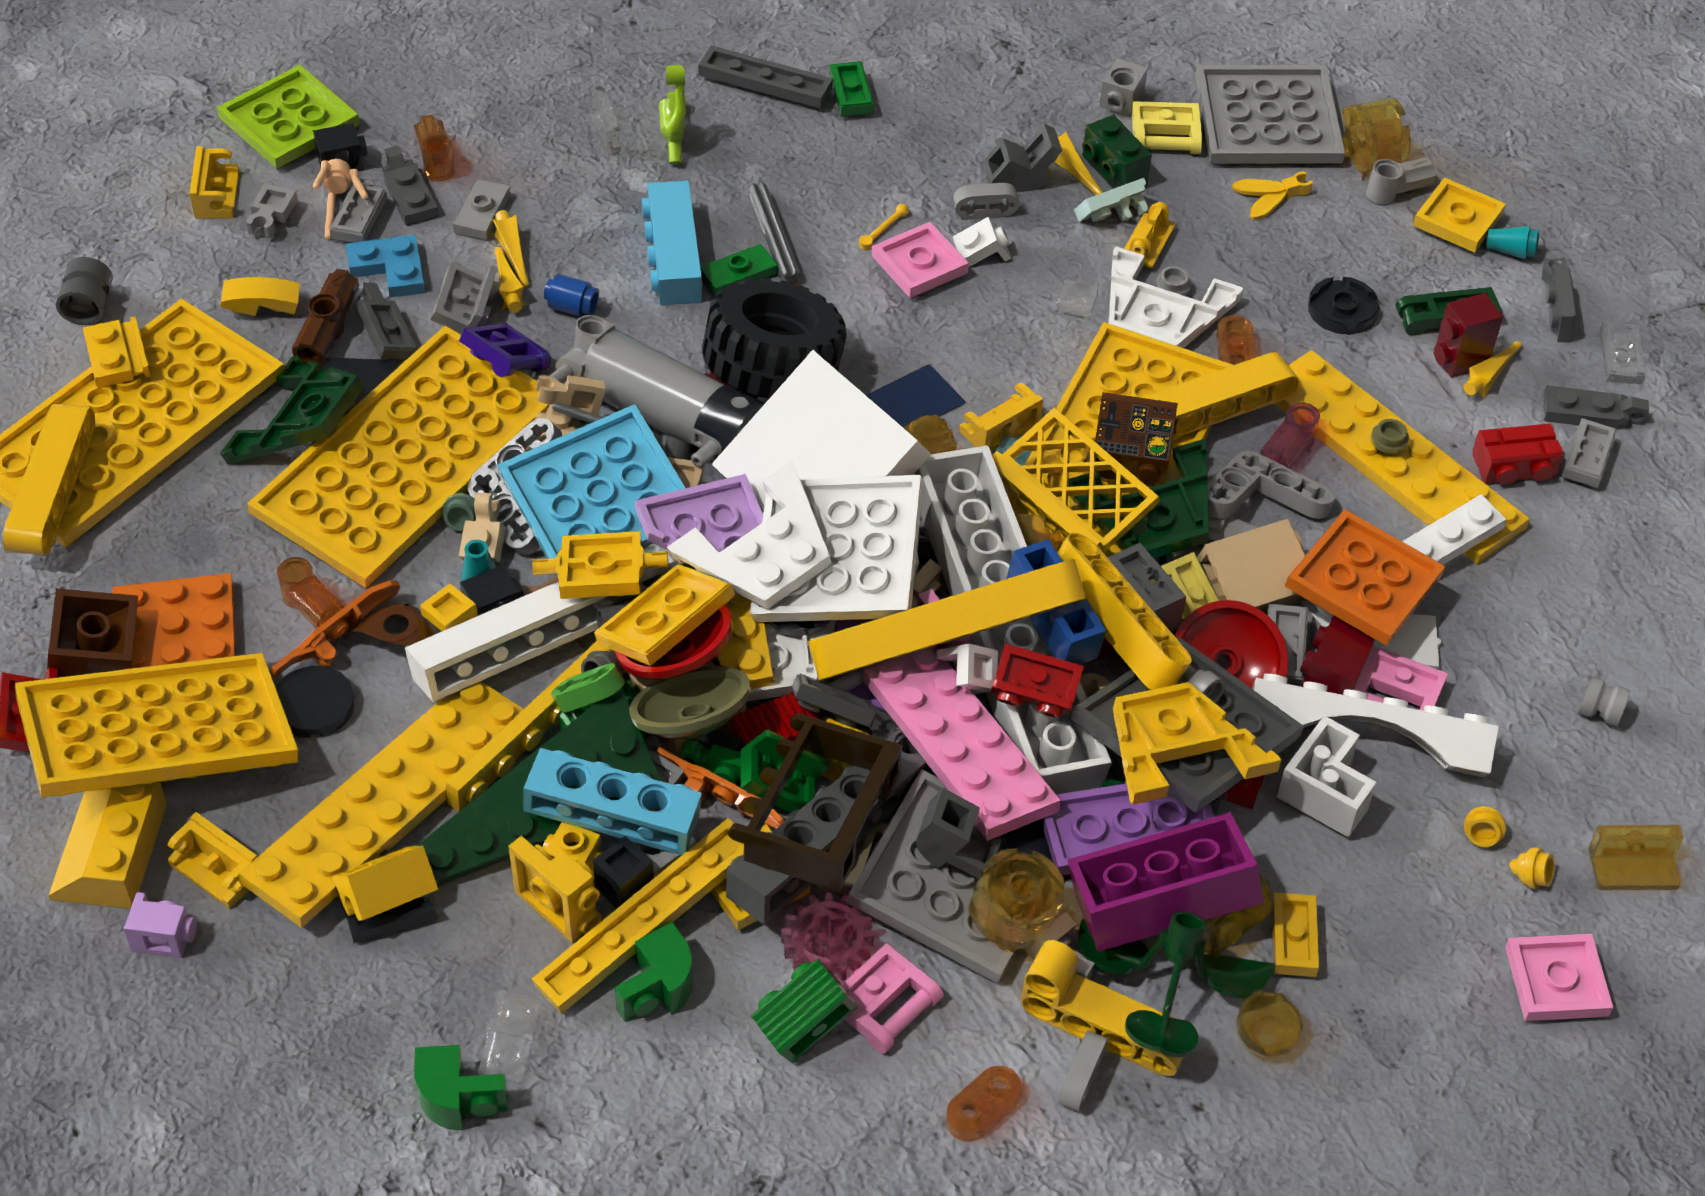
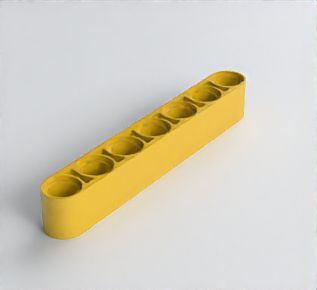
[807,559,1086,681]

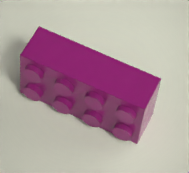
[1068,812,1264,952]

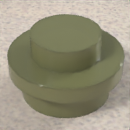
[1371,419,1409,454]

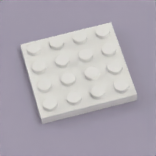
[750,475,924,622]

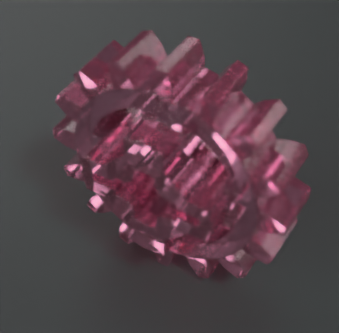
[781,893,874,981]

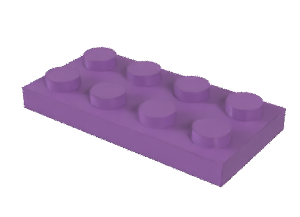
[1041,784,1215,876]

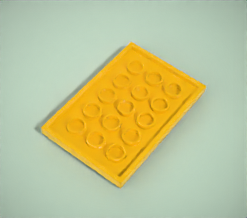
[15,653,298,798]

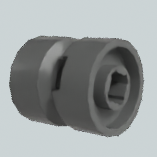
[56,257,113,325]

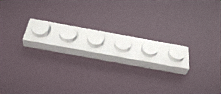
[1300,494,1506,631]

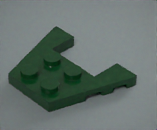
[220,356,364,464]
[1068,439,1209,558]

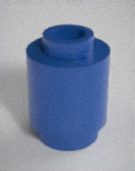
[544,274,600,317]

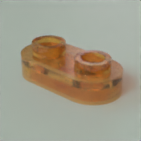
[1216,315,1256,365]
[946,1066,1022,1142]

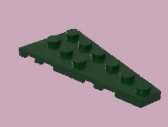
[416,687,661,886]

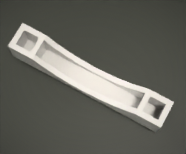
[1252,674,1499,778]

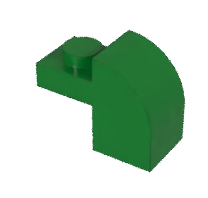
[615,922,693,1022]
[414,1045,508,1130]

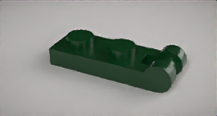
[1395,287,1503,336]

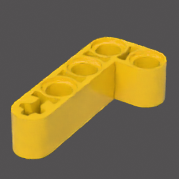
[1021,940,1184,1076]

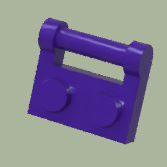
[459,323,551,377]

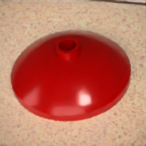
[1174,600,1288,688]
[615,604,733,680]

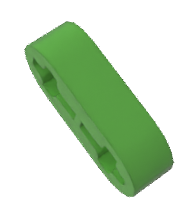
[551,663,625,712]

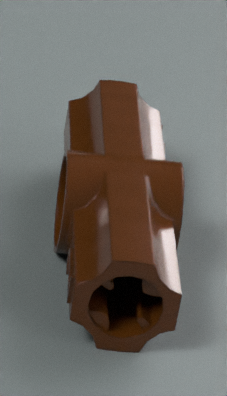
[292,269,359,364]

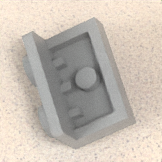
[430,261,499,334]

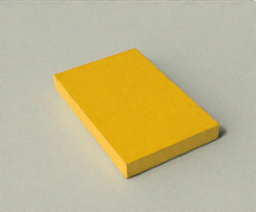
[594,564,735,666]

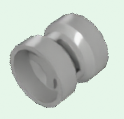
[1578,676,1631,727]

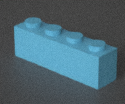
[642,180,702,305]

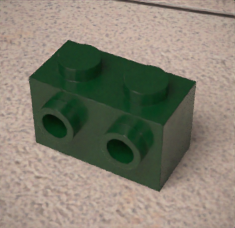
[1082,115,1152,189]

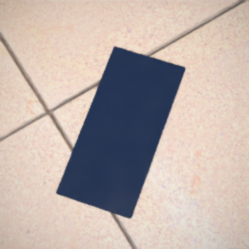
[866,364,966,432]

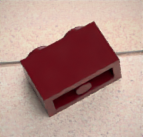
[1433,293,1503,378]
[1299,615,1375,695]

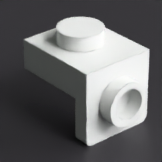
[953,217,1011,267]

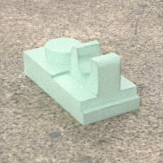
[1074,178,1148,222]

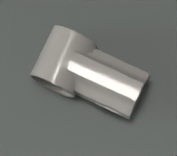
[1366,157,1436,205]

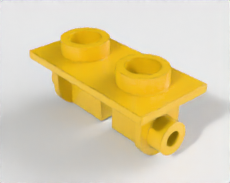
[1124,202,1176,268]

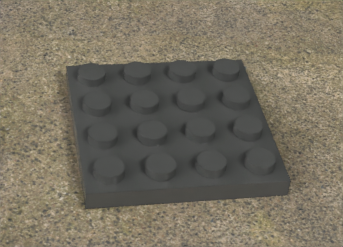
[1071,637,1304,813]

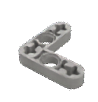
[468,418,562,556]
[1208,451,1335,519]

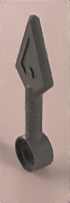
[552,402,692,460]

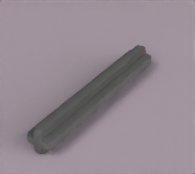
[749,182,800,284]

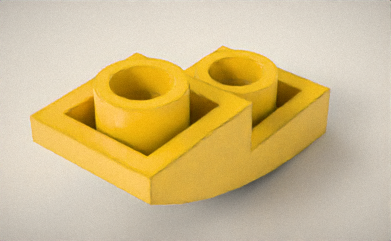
[220,277,300,316]

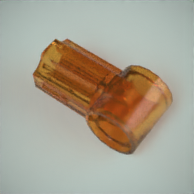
[414,115,455,181]
[277,557,344,629]

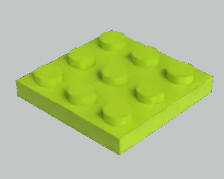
[217,64,360,169]

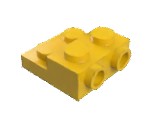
[509,836,602,943]

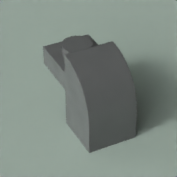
[983,124,1062,192]
[916,788,1001,881]

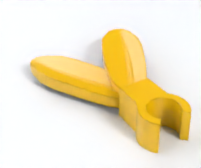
[1232,171,1313,220]

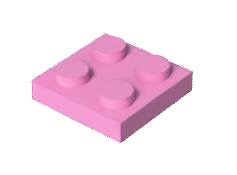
[872,222,969,298]
[1505,934,1613,1021]

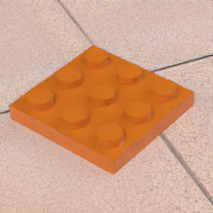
[1285,509,1446,646]
[112,573,237,670]

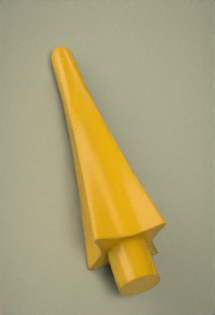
[1054,132,1103,195]
[493,210,529,288]
[494,247,526,313]
[1463,341,1522,397]

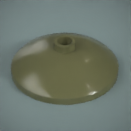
[629,666,751,739]

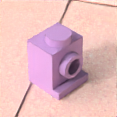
[124,892,197,958]

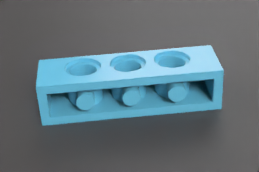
[523,748,702,855]

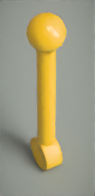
[859,204,909,250]

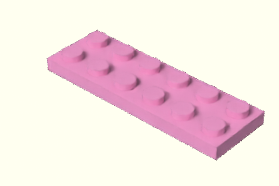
[863,646,1061,841]

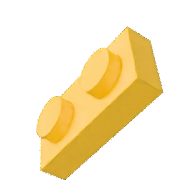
[1271,892,1319,977]

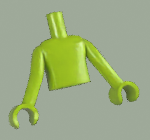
[659,65,686,165]

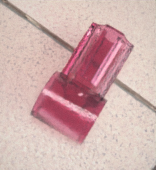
[1260,402,1320,468]

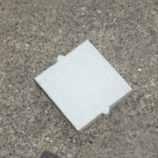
[1370,614,1441,669]

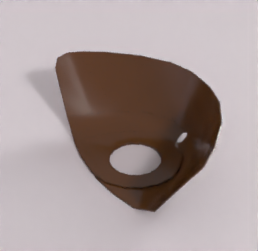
[343,603,438,646]

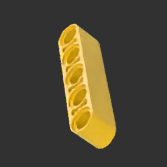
[1140,352,1300,438]
[3,404,95,556]
[1057,532,1192,690]

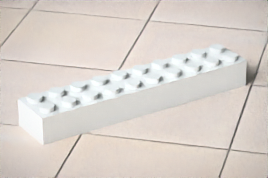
[914,445,1111,795]

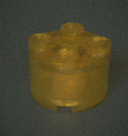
[1342,97,1411,172]
[968,849,1065,952]

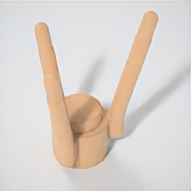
[313,159,368,240]

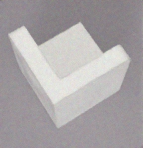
[937,644,998,694]

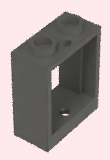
[1108,543,1186,635]

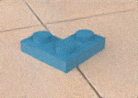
[346,235,425,298]

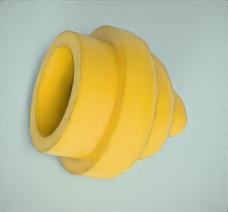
[1464,806,1506,847]
[1509,847,1555,889]

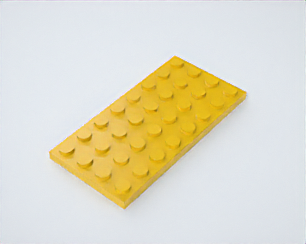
[0,298,285,548]
[1008,322,1233,558]
[247,325,554,588]

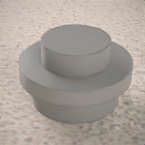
[1155,266,1191,296]

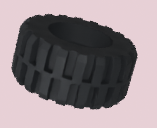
[702,278,847,400]

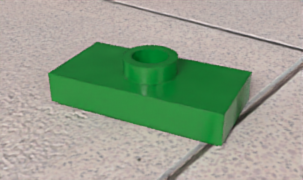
[829,61,874,117]
[700,244,778,296]

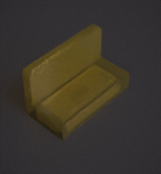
[1588,825,1684,890]

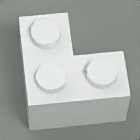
[1277,716,1377,838]

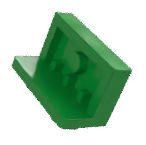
[741,730,829,813]

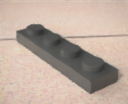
[698,45,833,109]

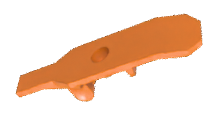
[271,580,400,678]
[656,747,785,829]

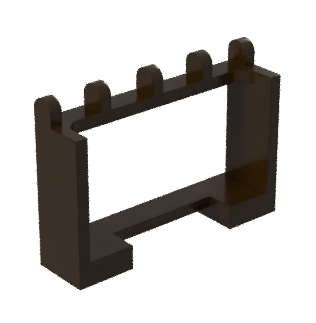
[728,713,902,892]

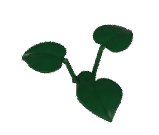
[1078,911,1275,1058]

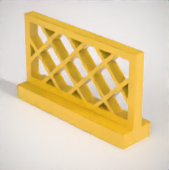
[992,408,1160,554]

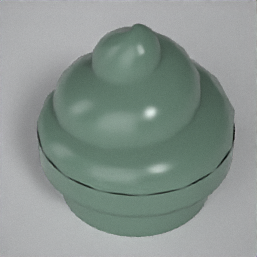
[442,493,476,531]

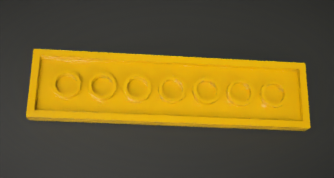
[1274,350,1530,565]
[238,681,523,928]

